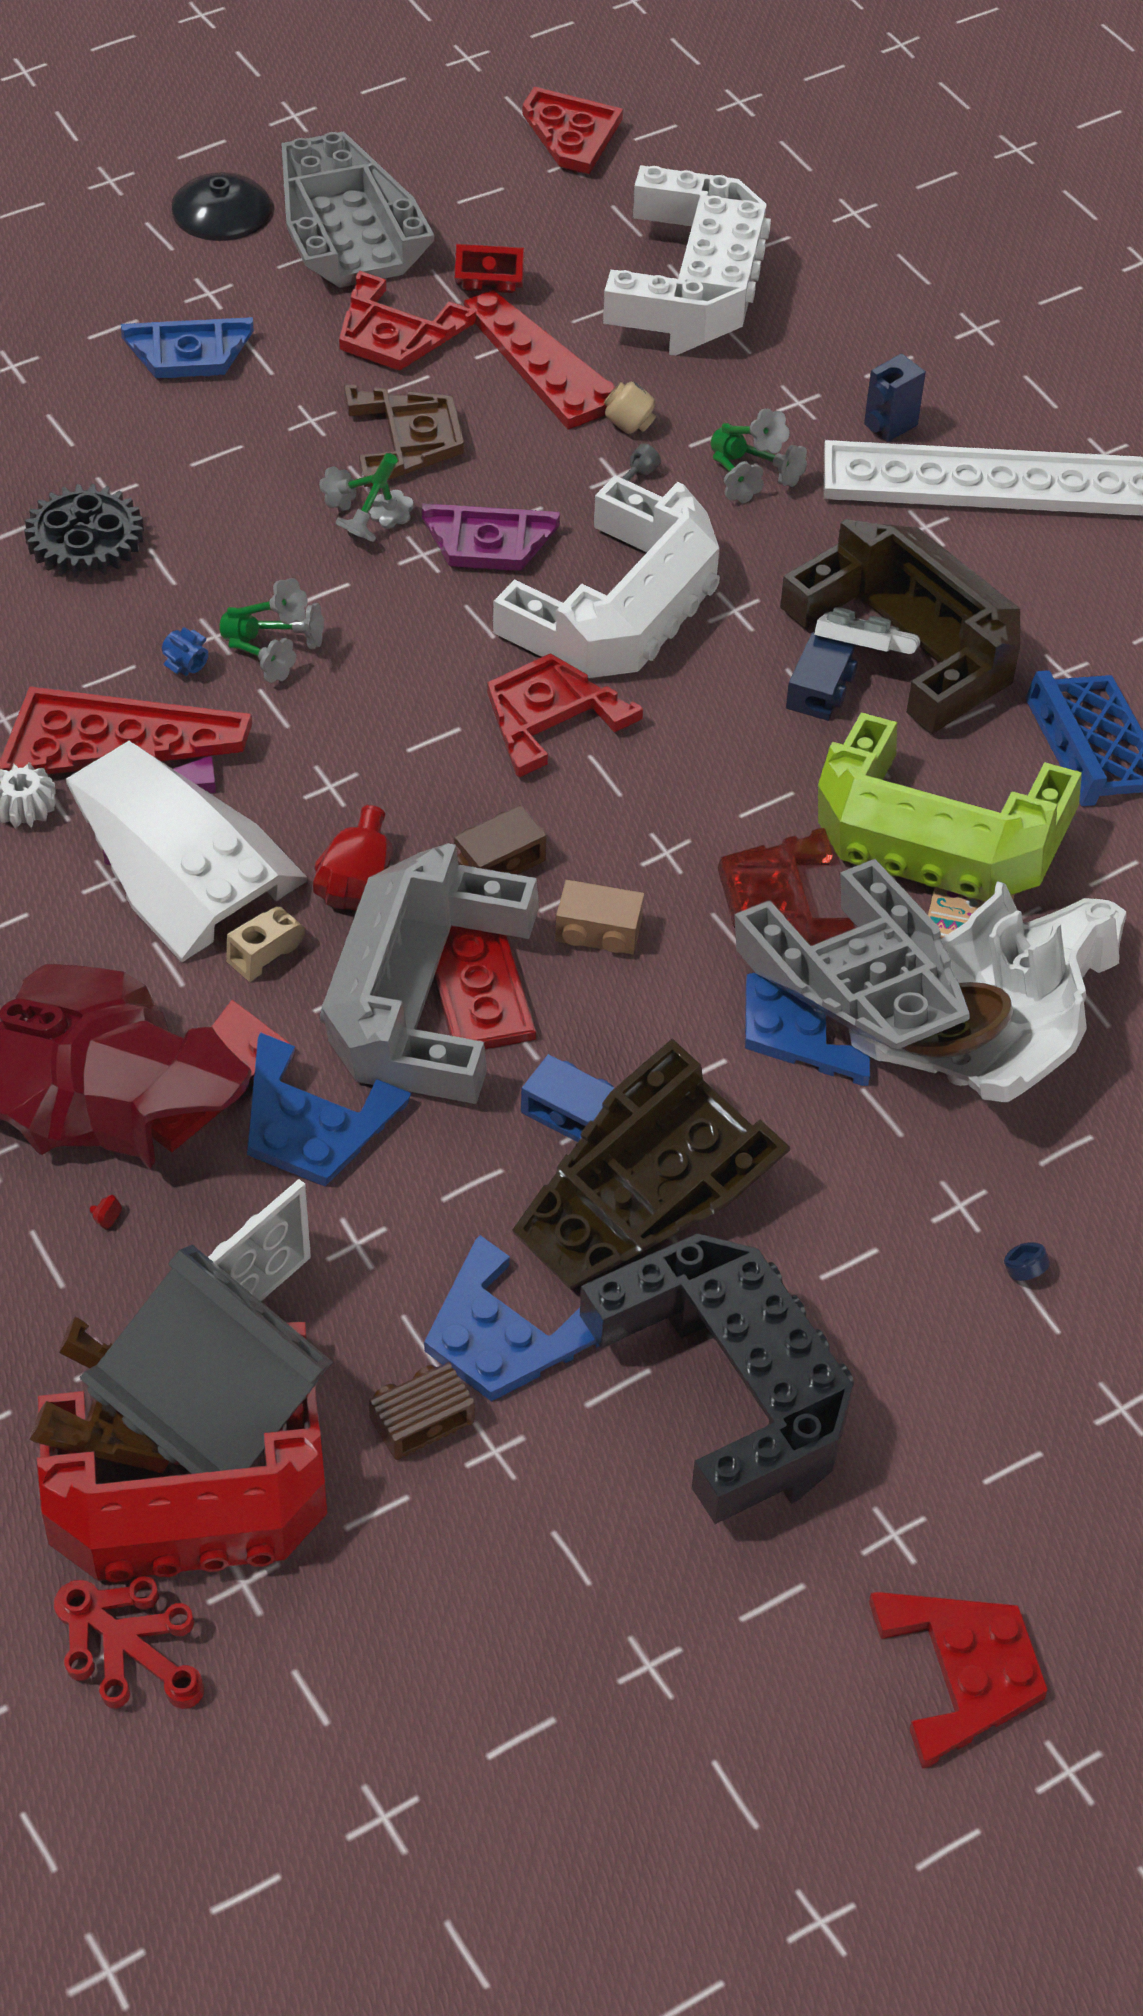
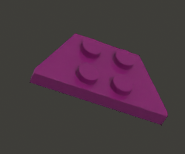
[422,503,560,571]

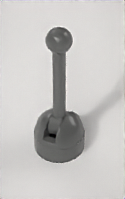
[622,443,661,481]

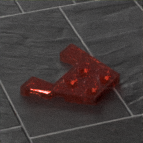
[717,828,855,946]

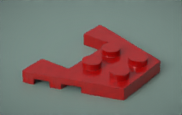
[339,271,476,371]
[487,653,643,778]
[869,1592,1048,1769]

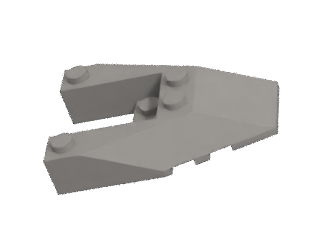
[735,859,970,1050]

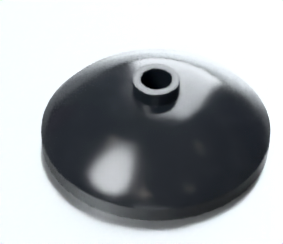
[172,172,270,241]

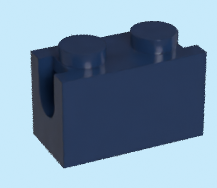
[864,353,926,442]
[786,632,858,721]

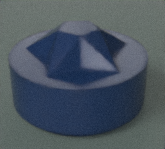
[1004,1242,1050,1281]

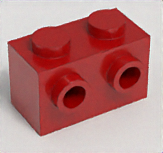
[454,244,525,293]

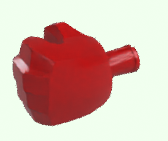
[313,805,393,911]

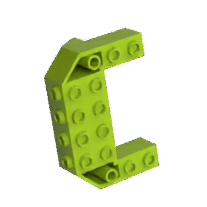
[818,712,1082,901]

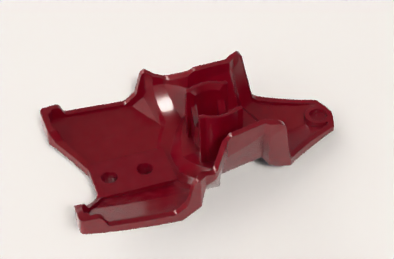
[0,964,252,1169]

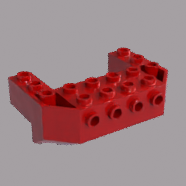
[37,1386,327,1583]

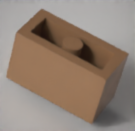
[555,880,644,955]

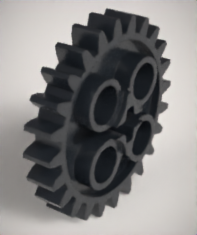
[24,484,144,578]

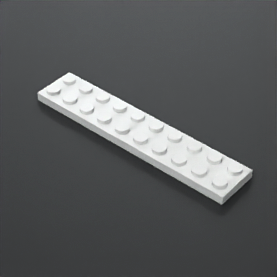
[824,440,1143,515]

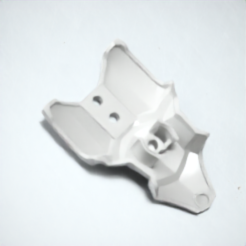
[849,881,1127,1102]

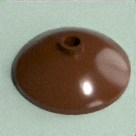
[902,982,1013,1058]

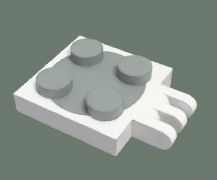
[814,608,921,654]

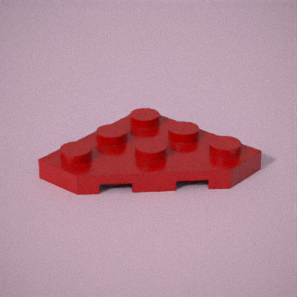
[522,86,623,174]

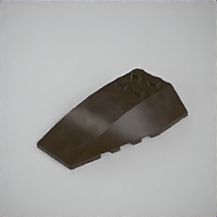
[512,1038,790,1290]

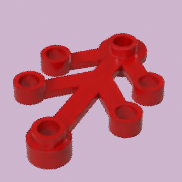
[54,1576,204,1709]

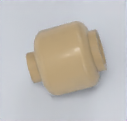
[604,382,656,434]

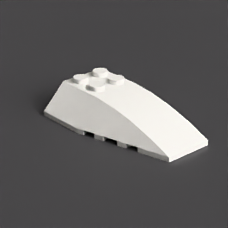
[66,741,307,962]

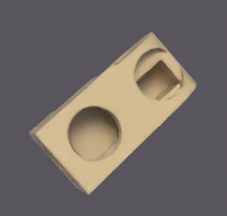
[226,907,305,982]

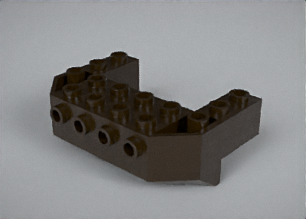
[780,519,1020,734]

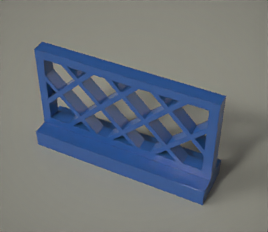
[1025,670,1143,806]

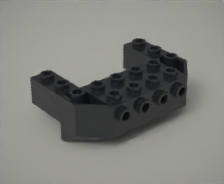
[580,1233,854,1524]

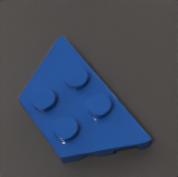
[121,317,254,378]

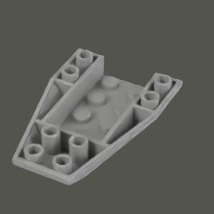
[281,132,434,287]

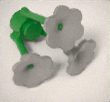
[711,408,807,503]
[220,578,324,683]

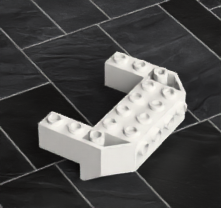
[603,165,771,356]
[493,475,720,678]

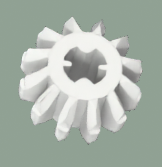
[0,762,56,828]

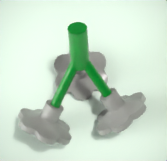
[319,453,414,542]

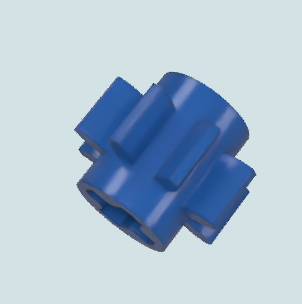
[162,627,208,676]

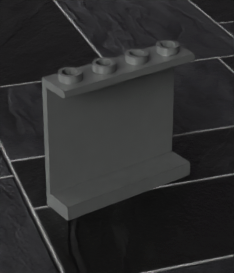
[80,1244,333,1474]

